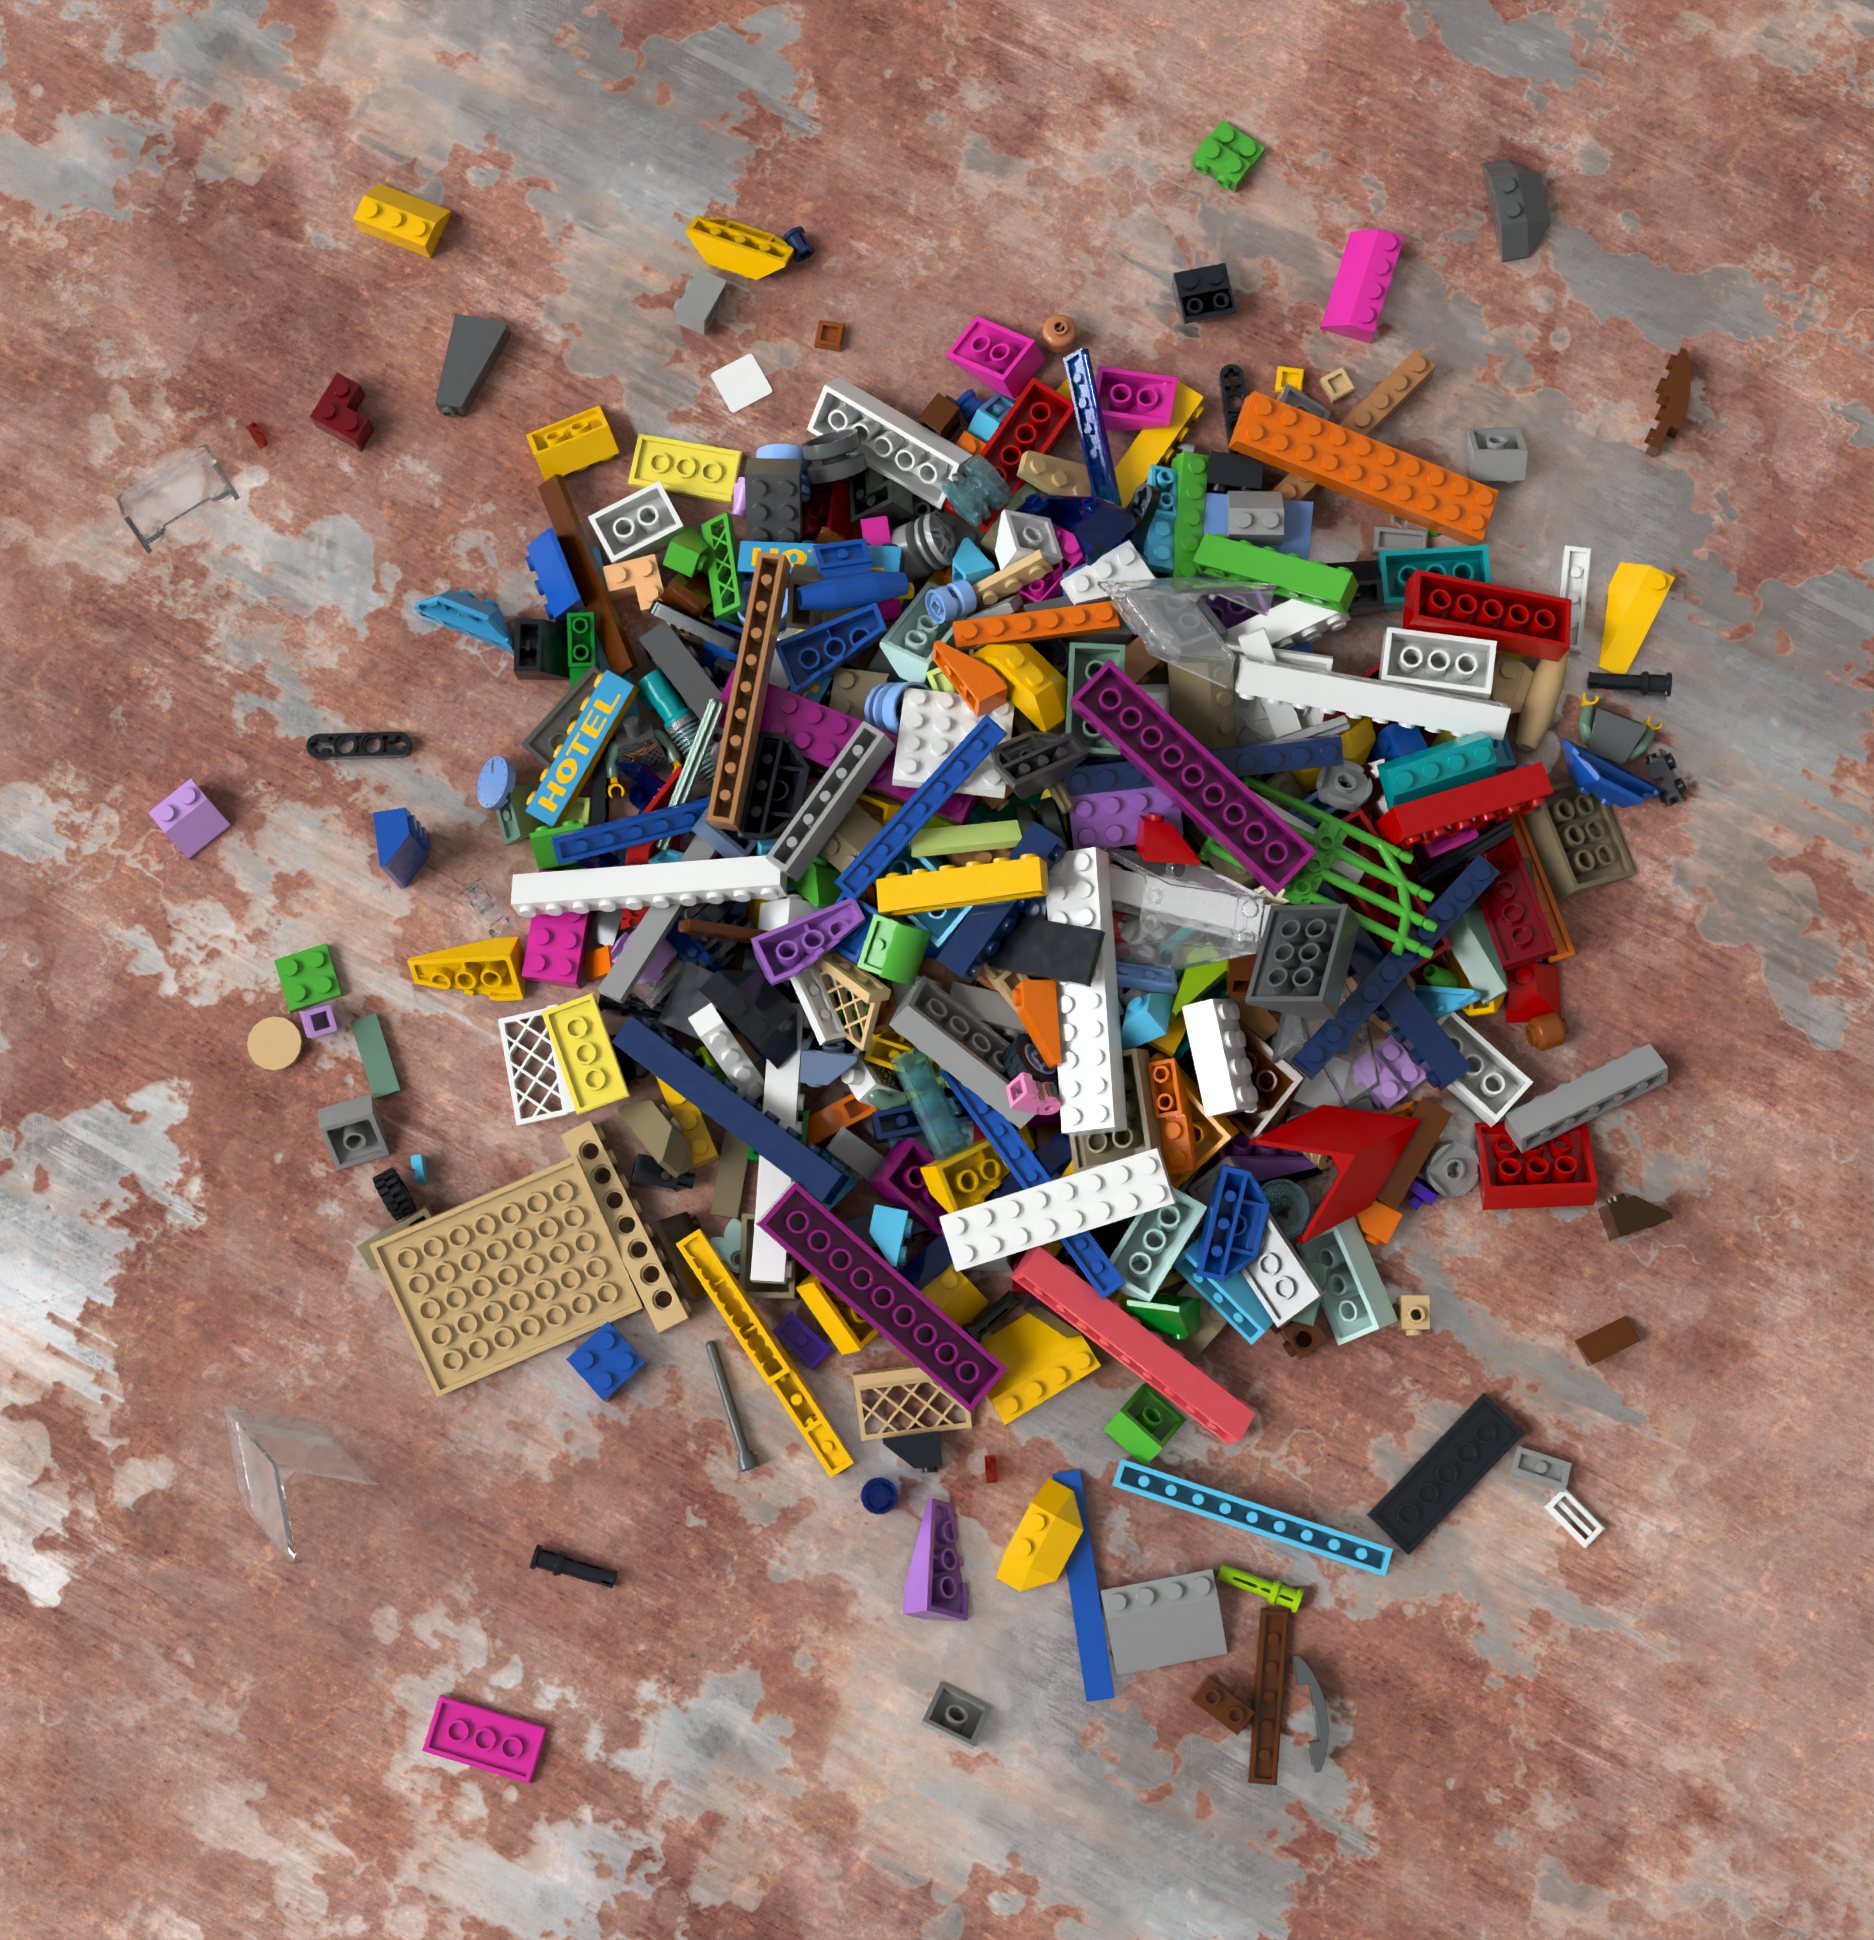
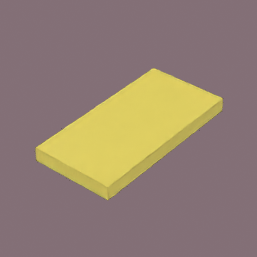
[628,433,743,504]
[541,993,631,1116]

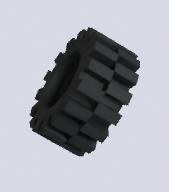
[373,1167,417,1221]

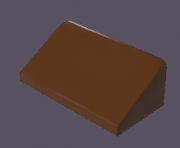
[1575,1316,1641,1366]

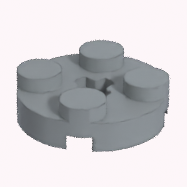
[1316,759,1373,812]
[1422,1140,1480,1196]

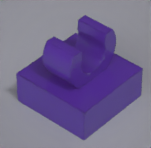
[1408,1176,1439,1210]

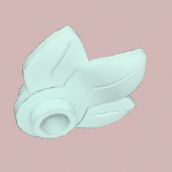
[710,1218,741,1273]

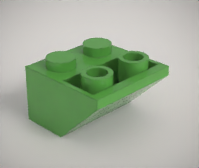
[529,820,596,871]

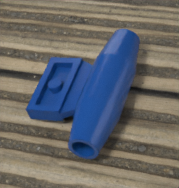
[797,538,909,610]

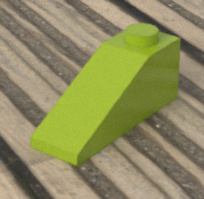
[1169,941,1227,1026]

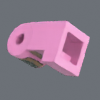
[1006,1072,1061,1115]

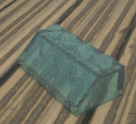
[889,1046,970,1161]

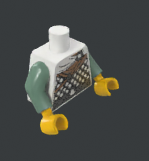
[841,1051,927,1110]

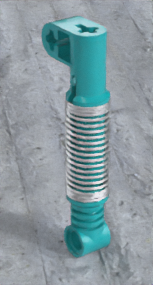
[636,668,716,788]

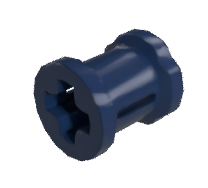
[782,226,815,262]

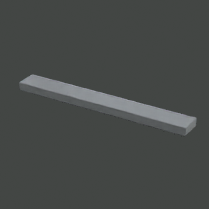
[598,834,718,1004]

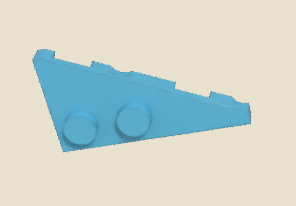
[1388,985,1481,1035]

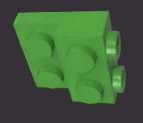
[1192,120,1265,192]

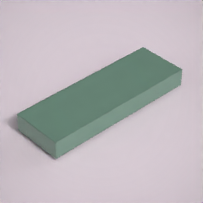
[350,1013,402,1100]

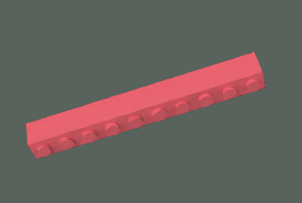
[1011,1246,1256,1444]

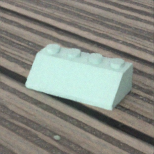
[879,581,969,685]
[1109,1187,1208,1302]
[1295,1217,1398,1346]

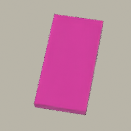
[422,1695,548,1784]

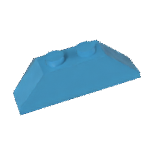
[413,589,515,654]

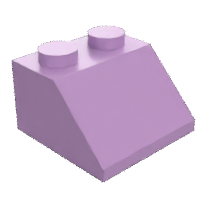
[148,778,232,860]

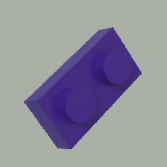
[773,1311,832,1370]

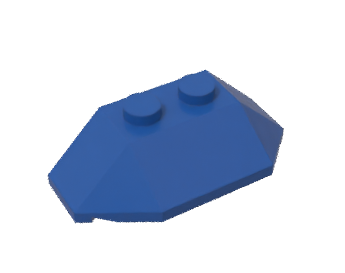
[1562,738,1662,808]
[1196,1165,1270,1282]

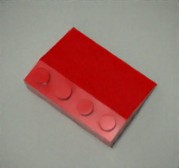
[1474,1122,1598,1210]

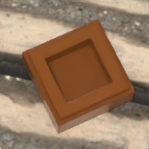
[814,320,845,352]

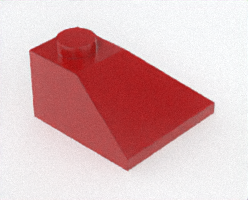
[1135,812,1200,866]
[1504,963,1561,1023]

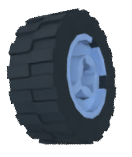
[1002,1033,1058,1086]

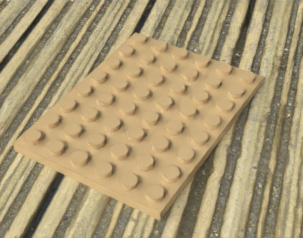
[369,1155,643,1397]

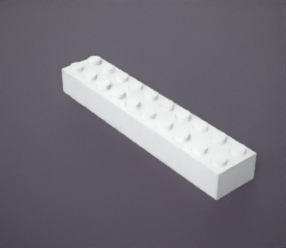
[1046,847,1127,1136]

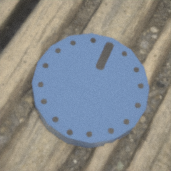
[477,756,516,810]

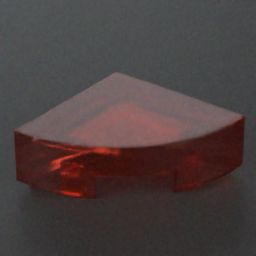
[245,422,268,449]
[985,1455,997,1484]

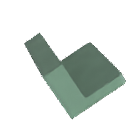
[496,784,544,846]

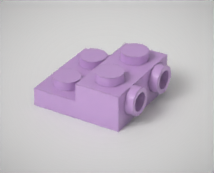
[1349,1035,1426,1111]

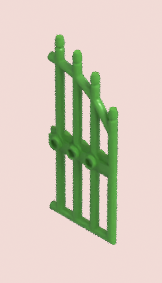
[1198,776,1438,959]

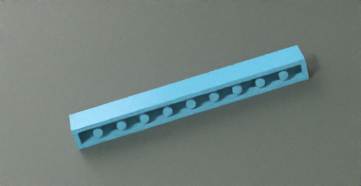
[1112,1459,1393,1577]

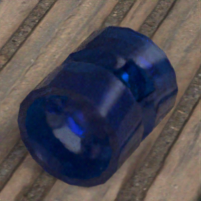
[861,1477,899,1515]

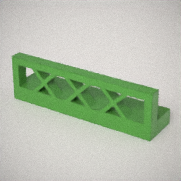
[701,512,745,625]

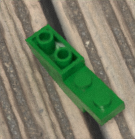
[567,612,599,689]

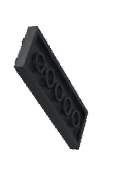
[1366,1393,1525,1555]

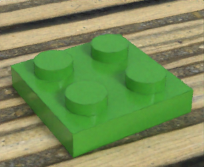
[274,943,344,1013]

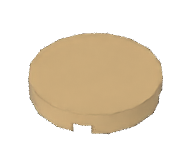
[247,1016,304,1072]

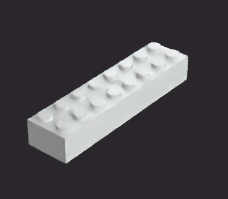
[939,1147,1177,1272]

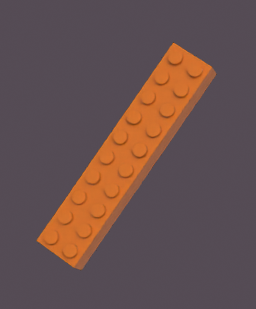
[1228,391,1499,546]

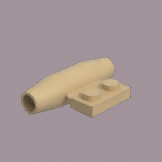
[1488,650,1569,752]

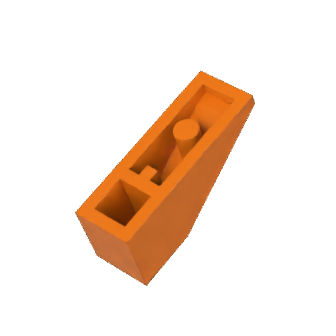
[932,640,1008,718]
[1012,980,1062,1069]

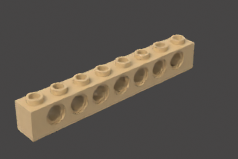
[561,1120,692,1335]

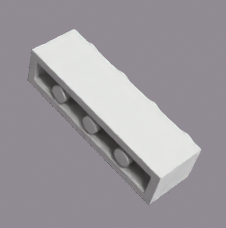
[688,1003,765,1099]

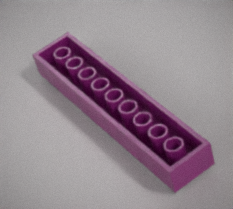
[1070,660,1317,897]
[717,668,980,826]
[756,1181,1007,1412]

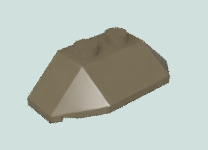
[618,1100,694,1178]

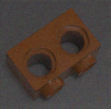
[919,393,960,441]
[1270,1321,1328,1360]
[1190,1675,1255,1736]

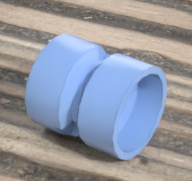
[925,579,977,624]

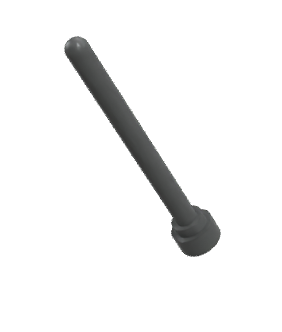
[705,1341,760,1472]

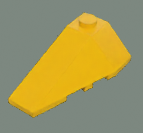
[920,1125,1035,1214]

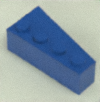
[775,602,888,696]

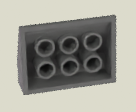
[1245,904,1360,1019]

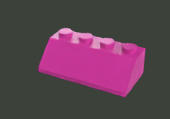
[1320,229,1404,344]

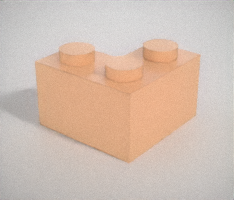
[603,554,665,620]

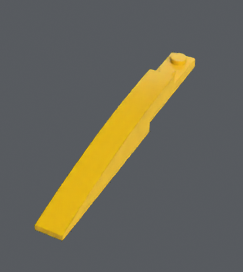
[676,1228,855,1478]

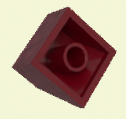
[802,480,855,542]

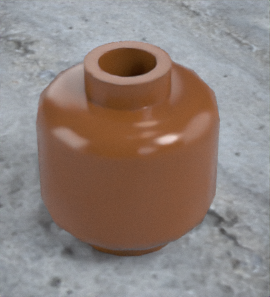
[1525,1012,1569,1051]

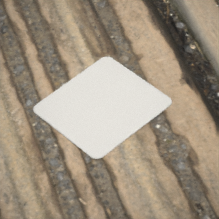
[711,354,772,413]

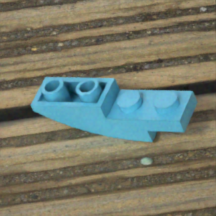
[1140,465,1177,574]

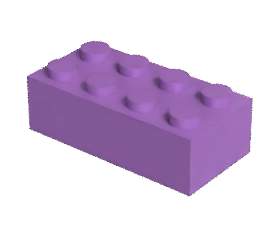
[1066,786,1184,850]

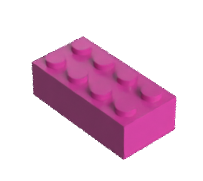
[522,869,593,989]

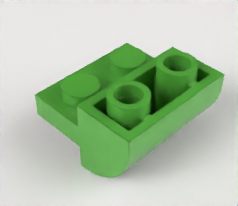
[857,913,932,985]

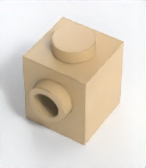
[1398,1295,1430,1336]

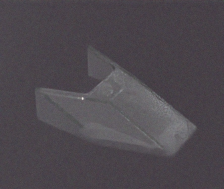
[1100,846,1266,970]

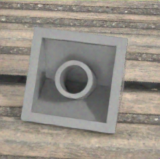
[921,1682,991,1750]

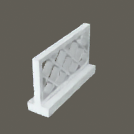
[498,1004,577,1126]

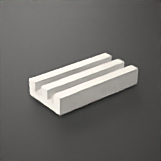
[1544,1489,1605,1548]

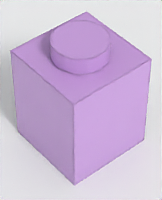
[299,1003,338,1038]

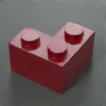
[310,373,375,452]

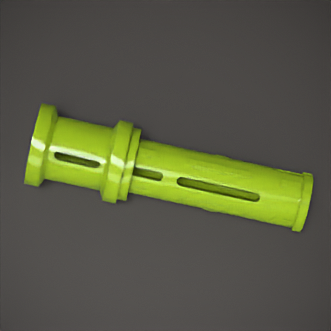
[1216,1563,1304,1613]

